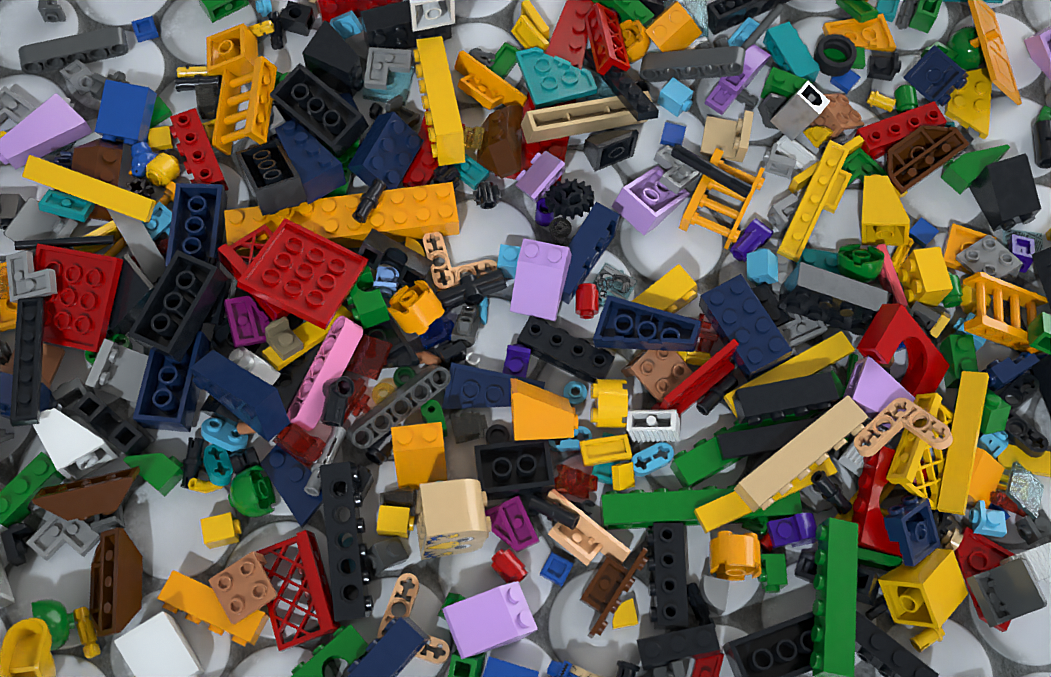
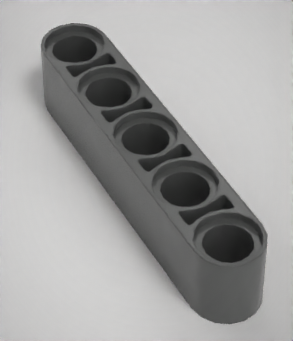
[18,27,128,75]
[639,46,746,82]
[347,364,451,449]

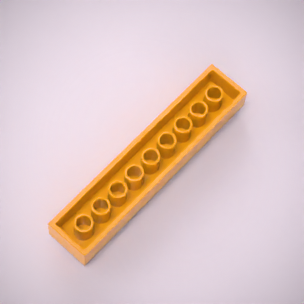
[224,182,459,257]

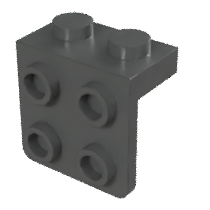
[967,557,1047,628]

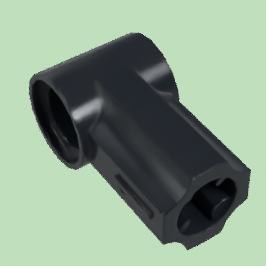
[321,376,354,427]

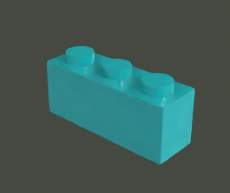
[763,22,820,83]

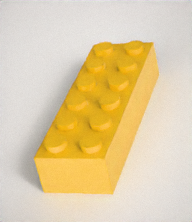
[413,36,465,166]

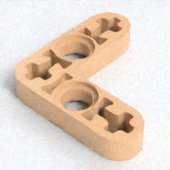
[423,232,497,291]
[854,398,953,457]
[377,573,450,665]

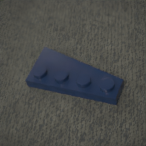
[442,362,545,409]

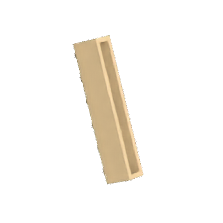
[521,91,652,144]
[734,395,868,512]

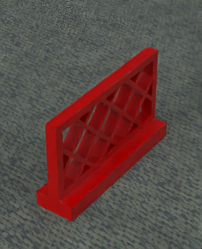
[218,224,290,321]
[650,339,739,417]
[256,530,341,651]

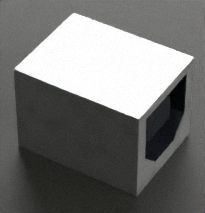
[770,81,830,141]

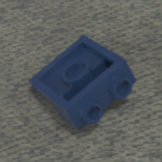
[903,45,969,107]
[981,353,1040,393]
[884,495,941,567]

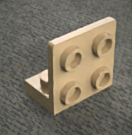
[700,110,754,163]

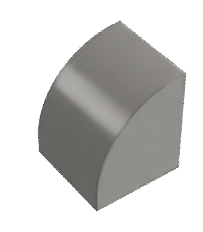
[699,575,730,615]

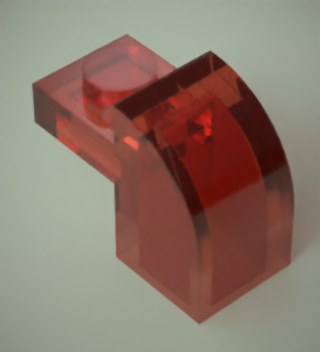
[272,423,326,467]

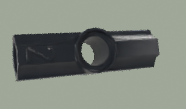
[435,268,507,311]

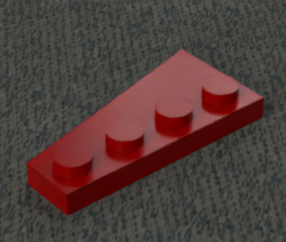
[402,109,465,188]

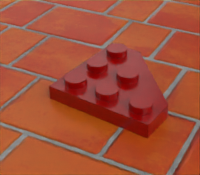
[954,527,1016,632]

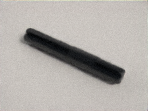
[671,144,752,197]

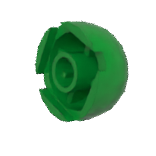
[946,26,985,70]
[837,244,884,283]
[228,465,276,518]
[31,599,75,652]

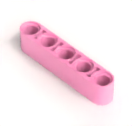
[287,315,363,431]

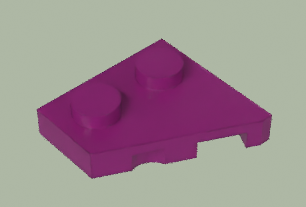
[224,296,270,348]
[485,495,540,553]

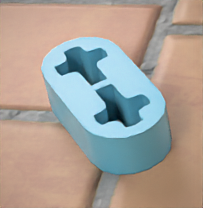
[548,426,592,452]
[630,442,674,477]

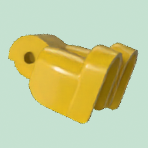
[0,618,56,677]

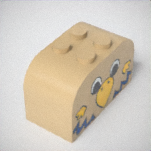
[414,479,491,560]

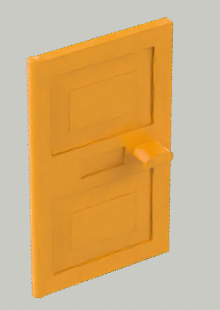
[968,0,1022,105]

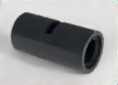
[1033,120,1051,169]

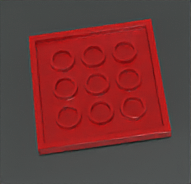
[237,218,369,330]
[33,243,123,353]

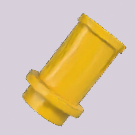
[866,90,896,112]
[910,627,945,653]

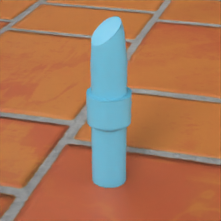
[477,296,488,325]

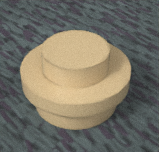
[940,527,963,552]

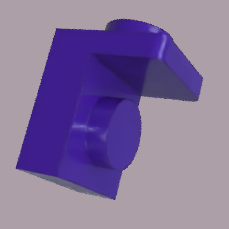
[1008,234,1035,273]
[502,344,531,378]

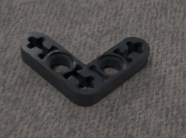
[998,374,1049,458]

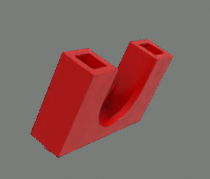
[856,303,950,397]
[852,446,928,560]

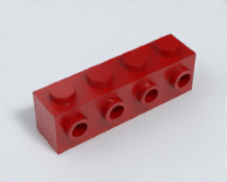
[854,101,947,160]
[169,108,229,191]

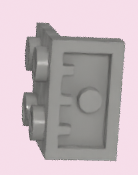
[3,197,78,256]
[956,235,1023,296]
[85,338,148,403]

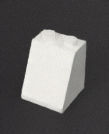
[409,0,455,32]
[33,408,119,482]
[114,611,205,677]

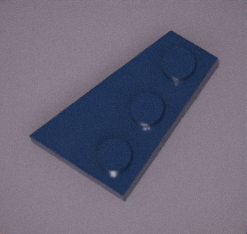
[260,445,323,528]

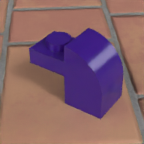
[766,513,818,548]

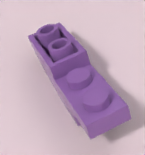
[705,44,771,115]

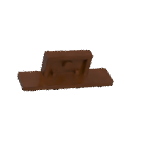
[580,547,648,639]

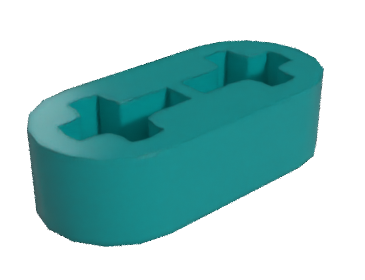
[203,444,233,486]

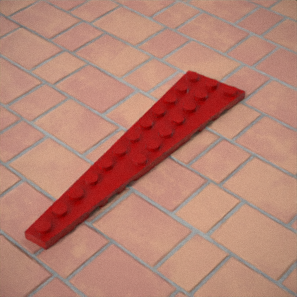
[495,0,594,186]

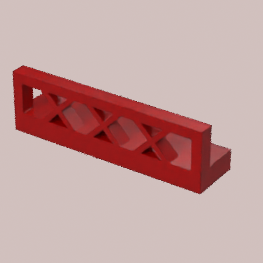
[584,2,630,76]

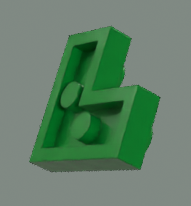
[841,147,887,188]

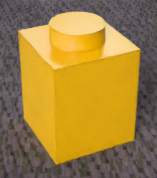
[376,505,415,538]
[200,512,242,549]

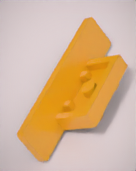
[454,50,527,110]

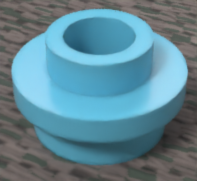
[255,0,272,17]
[563,381,587,405]

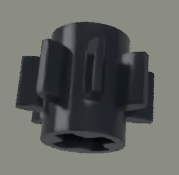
[433,165,460,189]
[126,177,155,199]
[473,181,502,209]

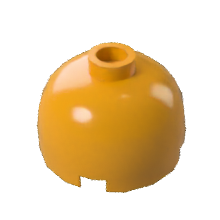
[616,20,650,63]

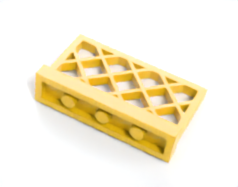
[886,393,954,510]

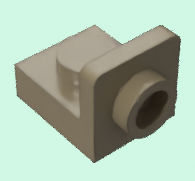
[265,316,304,361]

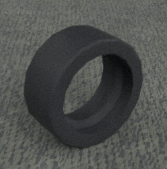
[813,34,857,77]

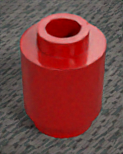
[575,283,599,319]
[491,549,528,584]

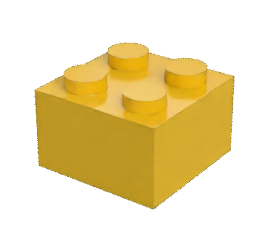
[898,247,953,308]

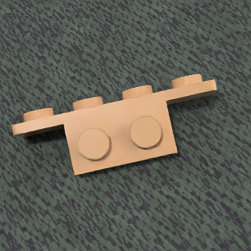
[545,489,631,566]

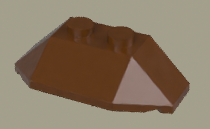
[477,104,522,179]
[887,126,970,194]
[71,138,123,222]
[32,466,140,521]
[89,527,143,637]

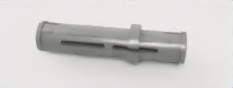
[304,426,347,496]

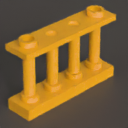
[212,56,277,156]
[679,148,765,250]
[963,272,1048,355]

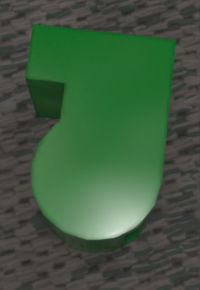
[421,400,448,437]

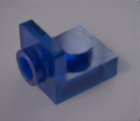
[419,316,455,349]

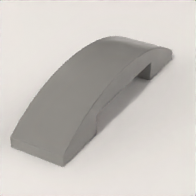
[107,208,166,284]

